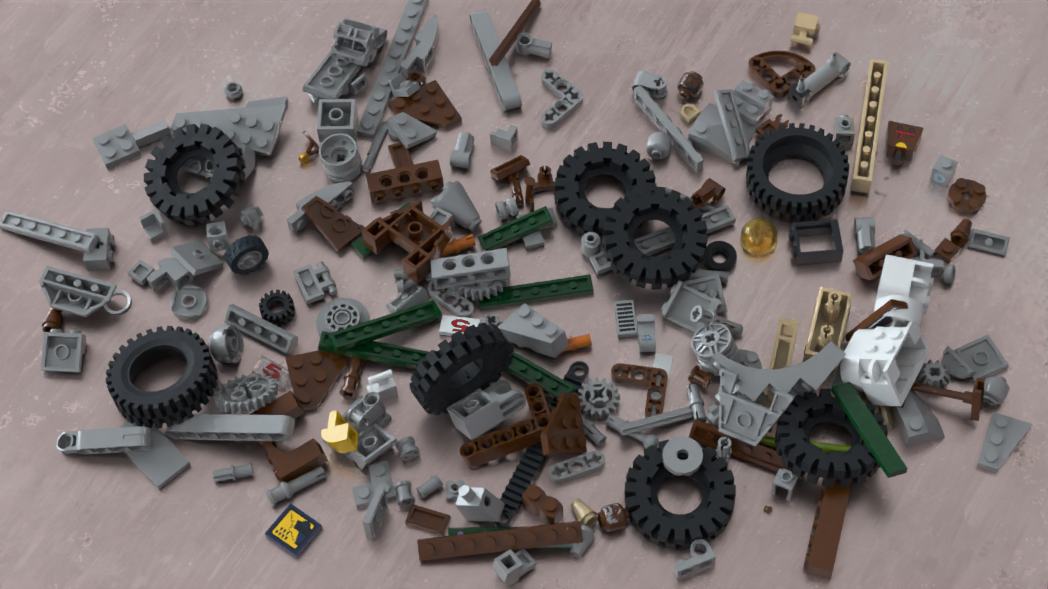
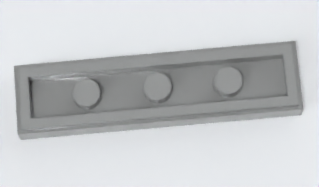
[714,89,750,161]

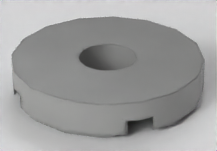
[170,285,209,321]
[662,436,703,476]

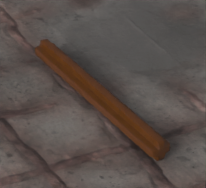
[489,0,541,66]

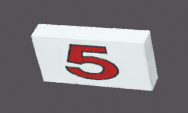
[439,315,481,336]

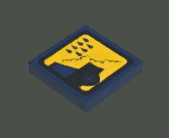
[265,503,323,558]

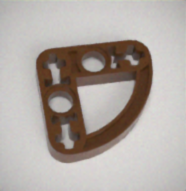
[748,51,816,98]

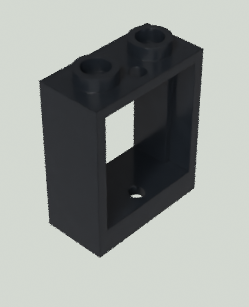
[788,219,844,265]

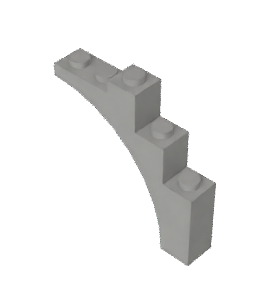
[711,341,846,402]

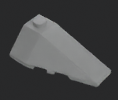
[179,144,255,179]
[891,390,945,448]

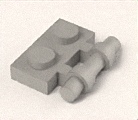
[293,261,337,305]

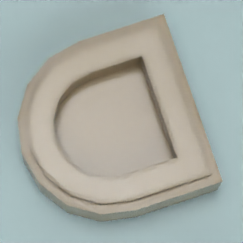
[680,104,702,125]

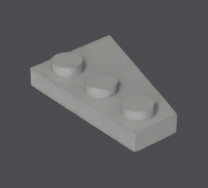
[977,412,1033,473]

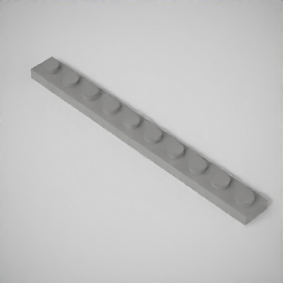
[357,0,428,139]

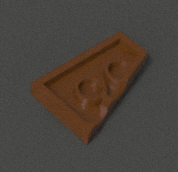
[301,196,365,251]

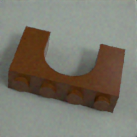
[249,391,328,483]

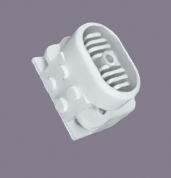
[873,255,934,327]
[840,320,930,406]

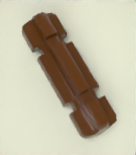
[509,172,524,206]

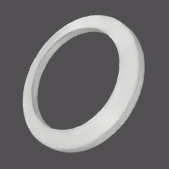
[104,289,131,314]

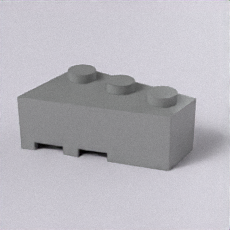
[498,303,569,357]

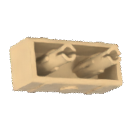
[803,287,853,374]

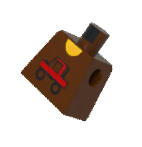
[886,121,924,165]

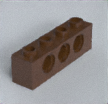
[366,160,444,202]

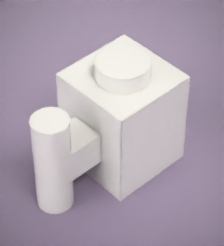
[366,369,398,401]

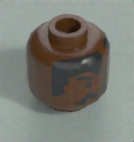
[677,71,704,99]

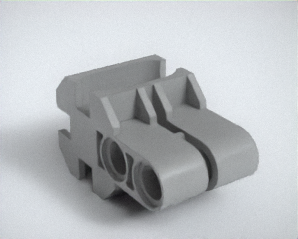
[331,18,387,67]

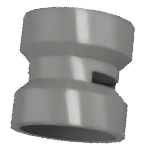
[495,197,519,220]

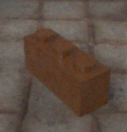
[853,234,918,280]

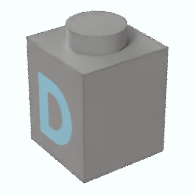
[930,155,958,188]

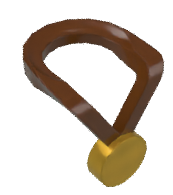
[298,130,319,164]

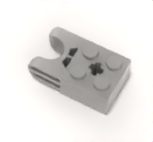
[447,380,526,440]

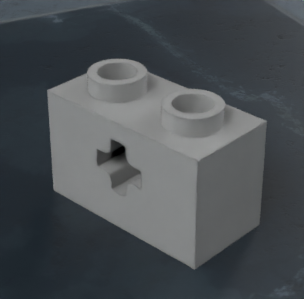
[83,228,115,270]

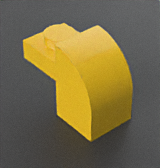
[321,410,359,453]

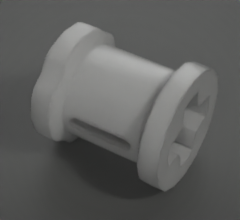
[394,480,415,507]

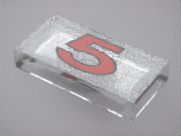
[251,355,291,390]

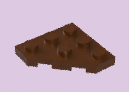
[388,80,462,129]
[285,350,347,411]
[540,393,587,455]

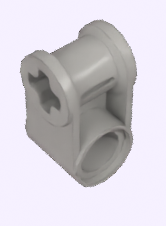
[632,71,668,99]
[347,392,386,430]

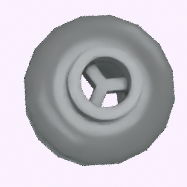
[646,132,671,160]
[984,375,1010,406]

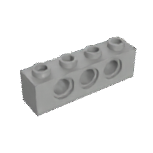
[431,248,511,290]

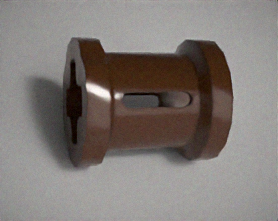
[688,365,714,390]

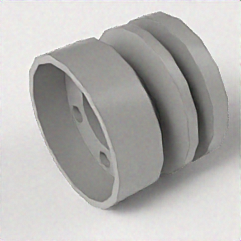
[319,133,363,183]
[691,323,740,376]

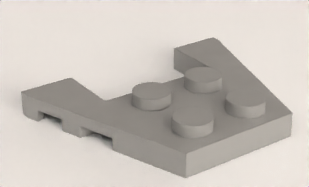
[718,367,795,446]

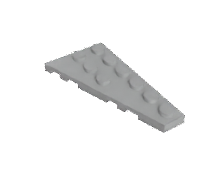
[170,104,288,156]

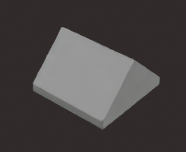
[348,423,397,470]

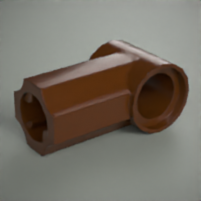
[691,178,726,208]

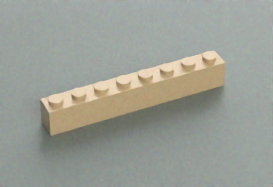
[850,59,889,193]

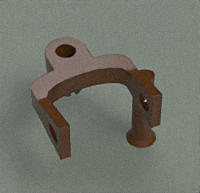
[524,166,555,213]

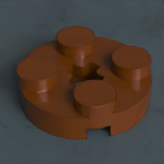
[947,178,986,215]

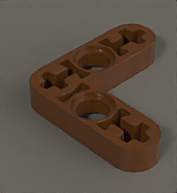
[611,363,668,418]

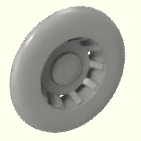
[316,298,370,335]

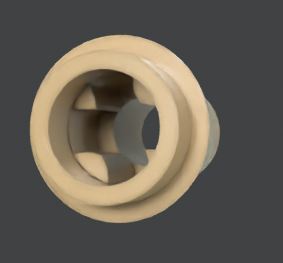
[570,498,598,528]

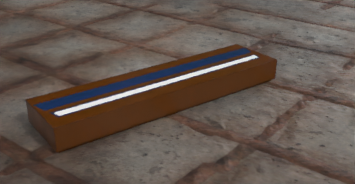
[845,299,908,342]

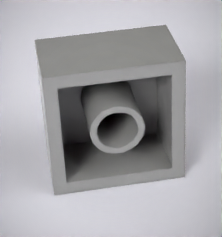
[317,99,358,142]

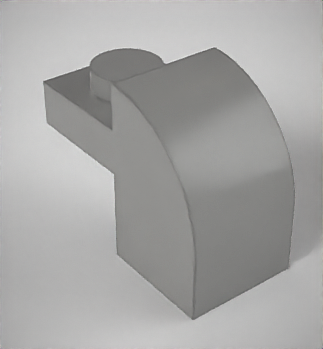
[147,258,194,292]
[492,549,536,585]

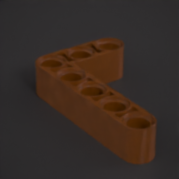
[459,383,551,468]

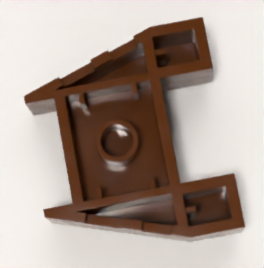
[361,199,453,284]

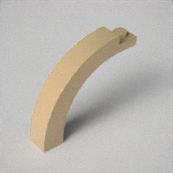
[761,318,799,438]

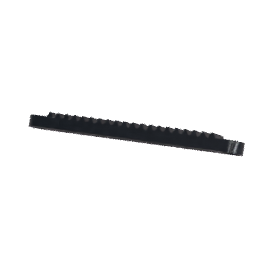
[493,361,589,527]

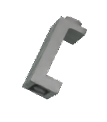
[661,281,723,333]

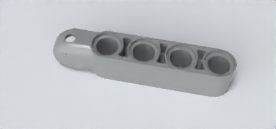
[56,427,152,454]

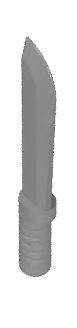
[362,121,389,172]

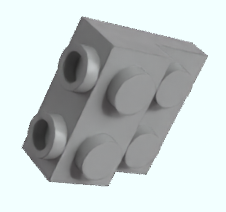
[733,80,774,126]
[41,329,86,373]

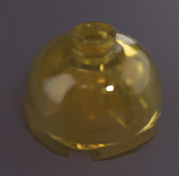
[740,218,778,257]

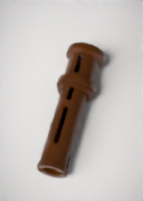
[339,357,364,399]

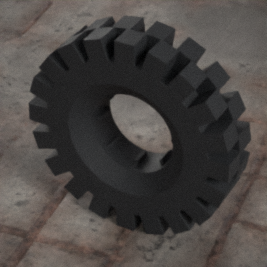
[409,323,514,415]

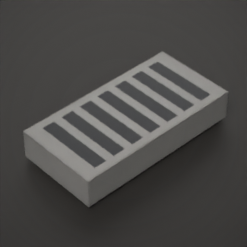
[614,300,638,338]

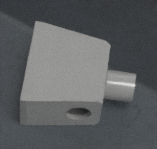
[456,485,505,522]

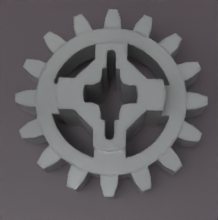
[578,377,620,420]

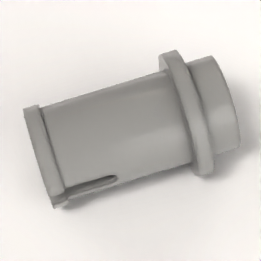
[416,475,443,499]

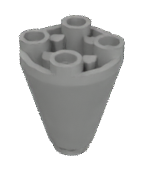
[430,181,482,231]

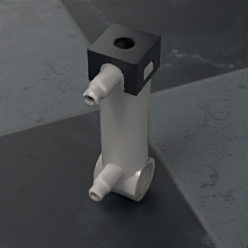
[788,52,851,109]

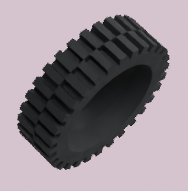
[746,123,849,223]
[106,326,218,429]

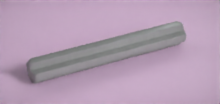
[619,406,693,436]

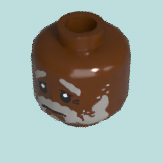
[597,503,629,532]

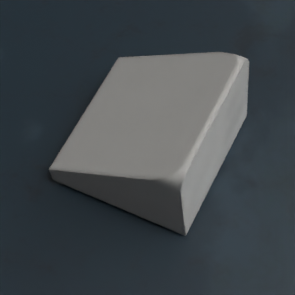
[348,73,368,95]

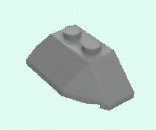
[39,266,117,317]

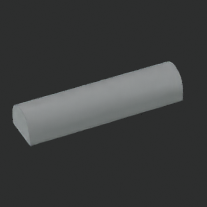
[224,304,298,354]

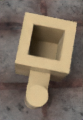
[790,12,821,46]

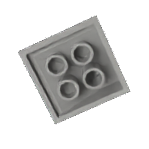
[688,103,760,164]

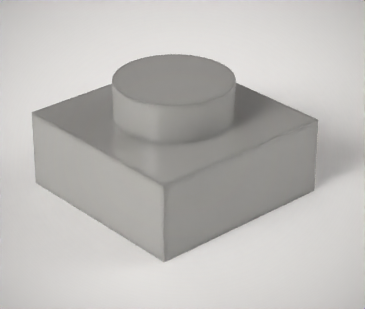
[127,260,155,286]

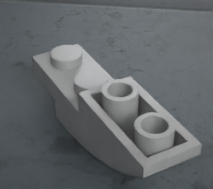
[401,14,439,79]
[287,181,354,233]

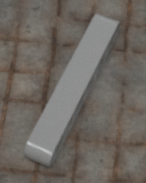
[469,9,522,111]
[165,414,295,442]

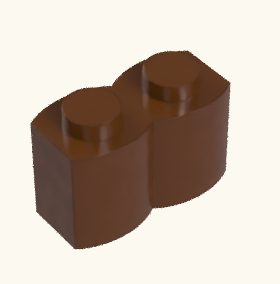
[522,485,563,524]

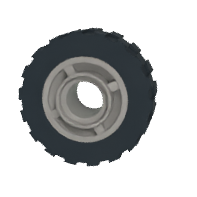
[224,235,269,275]

